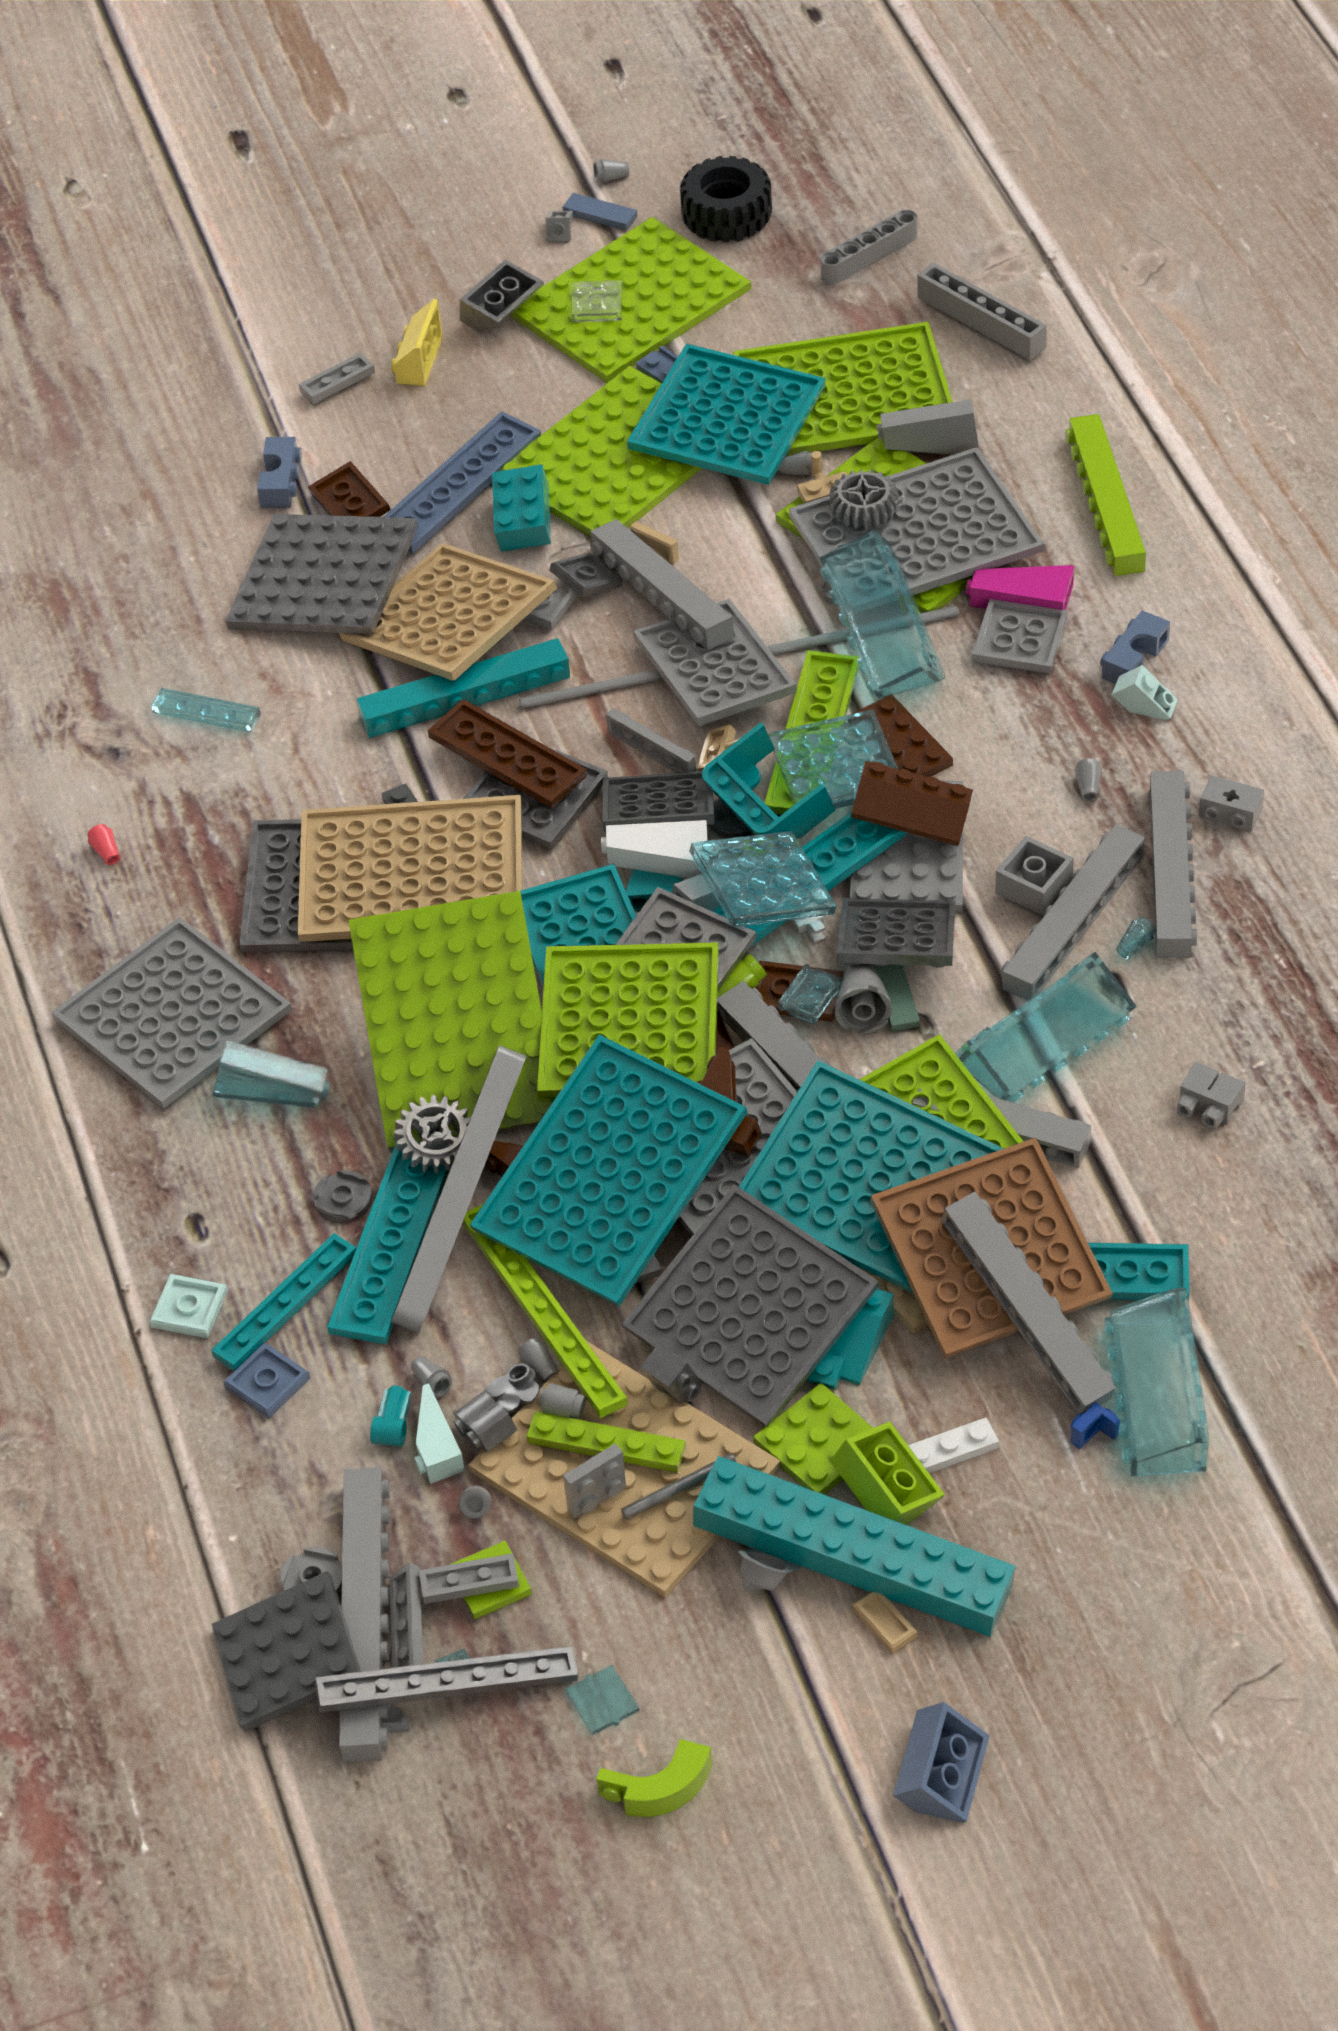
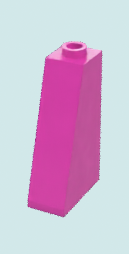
[966,565,1075,610]

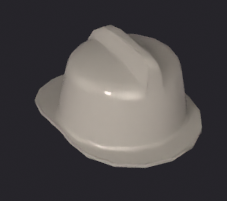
[739,1549,801,1592]

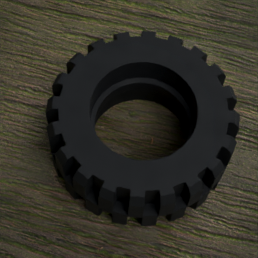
[680,156,772,243]

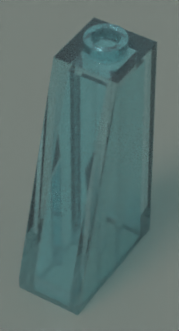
[212,1040,330,1108]

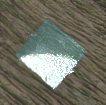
[565,1665,640,1735]

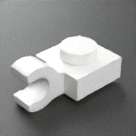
[789,903,826,944]

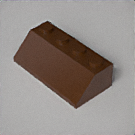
[850,760,973,846]

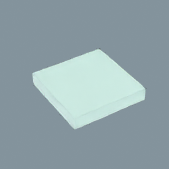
[150,1274,228,1339]

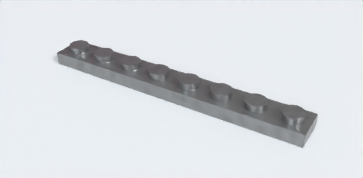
[315,1646,578,1712]

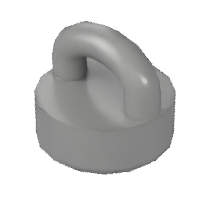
[459,1486,491,1519]

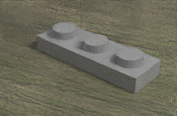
[299,352,375,405]
[419,1554,519,1604]

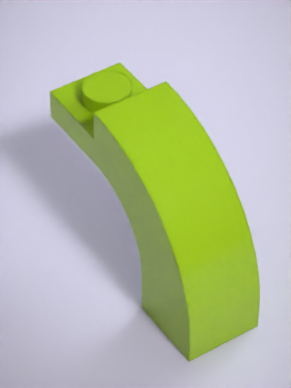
[596,1739,713,1817]

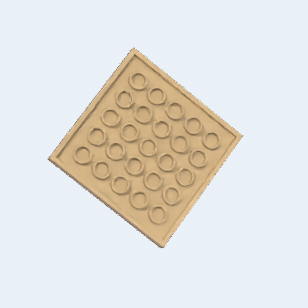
[339,543,557,681]

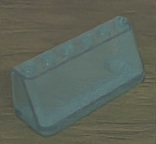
[820,529,946,699]
[955,952,1137,1103]
[1104,1288,1209,1476]

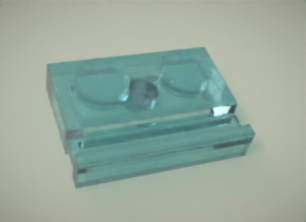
[778,964,842,1024]

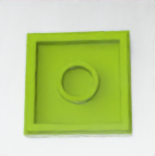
[450,1541,532,1620]

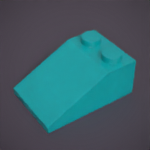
[828,1289,894,1385]

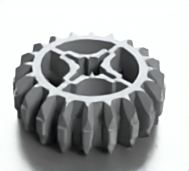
[828,469,899,530]

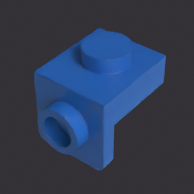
[1070,1402,1120,1450]

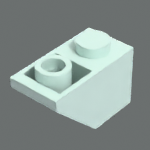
[1112,665,1178,720]

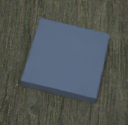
[223,1342,311,1419]

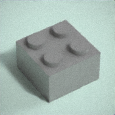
[995,836,1074,916]

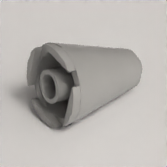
[835,964,893,1034]

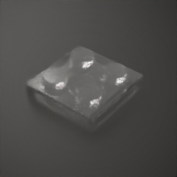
[572,280,622,322]

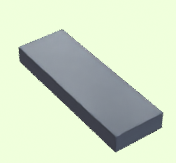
[562,193,637,231]

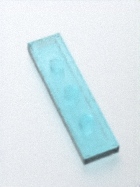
[151,688,261,732]

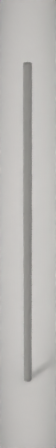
[519,606,959,709]

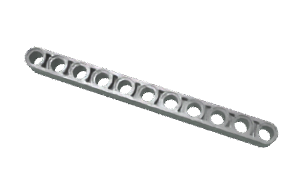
[391,1045,526,1333]

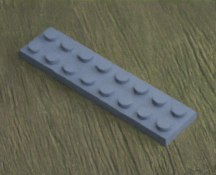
[384,411,541,554]

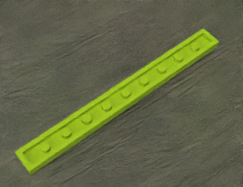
[462,1204,628,1418]

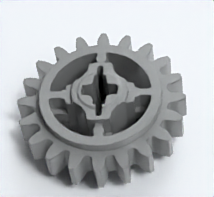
[394,1095,471,1173]

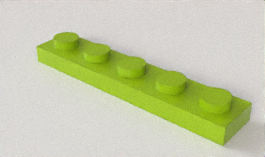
[527,1411,686,1473]

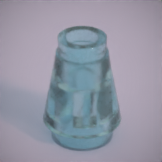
[1116,917,1156,959]

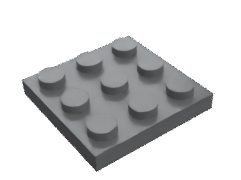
[972,599,1068,674]

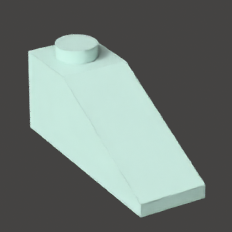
[414,1383,465,1484]

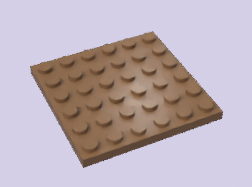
[870,1137,1113,1359]

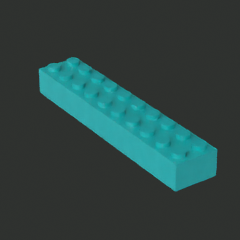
[693,1456,1016,1637]

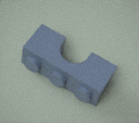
[257,437,302,508]
[1100,610,1170,684]

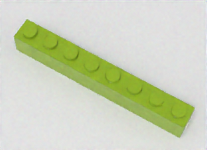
[1065,414,1146,576]

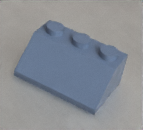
[893,1702,990,1823]

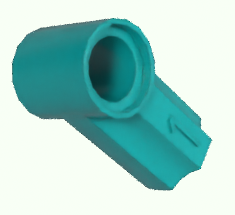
[370,1385,411,1447]

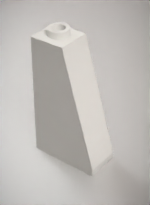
[601,820,709,878]

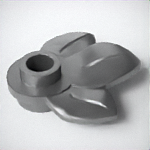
[484,1363,540,1414]

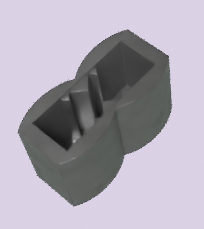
[454,1391,518,1452]

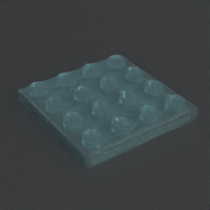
[769,709,898,809]
[689,831,837,927]

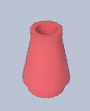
[87,824,121,865]

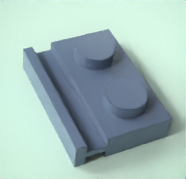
[636,345,678,384]

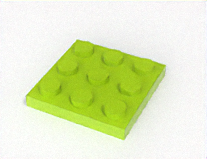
[753,1383,873,1495]

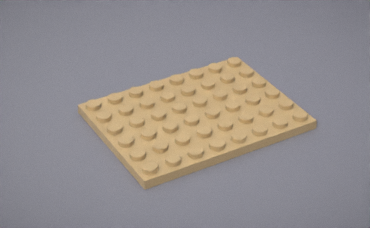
[298,795,523,942]
[469,1341,781,1598]

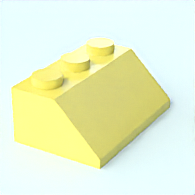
[391,299,443,386]

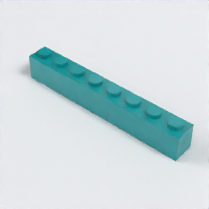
[356,638,570,738]

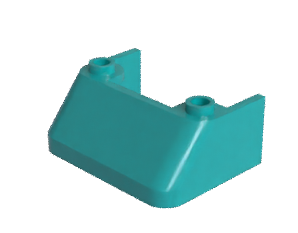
[702,722,836,839]

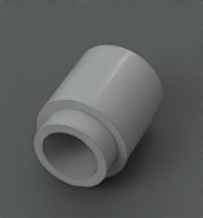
[538,1383,586,1419]

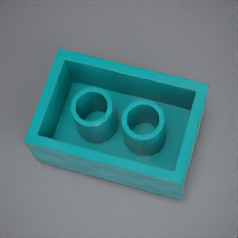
[492,464,551,552]

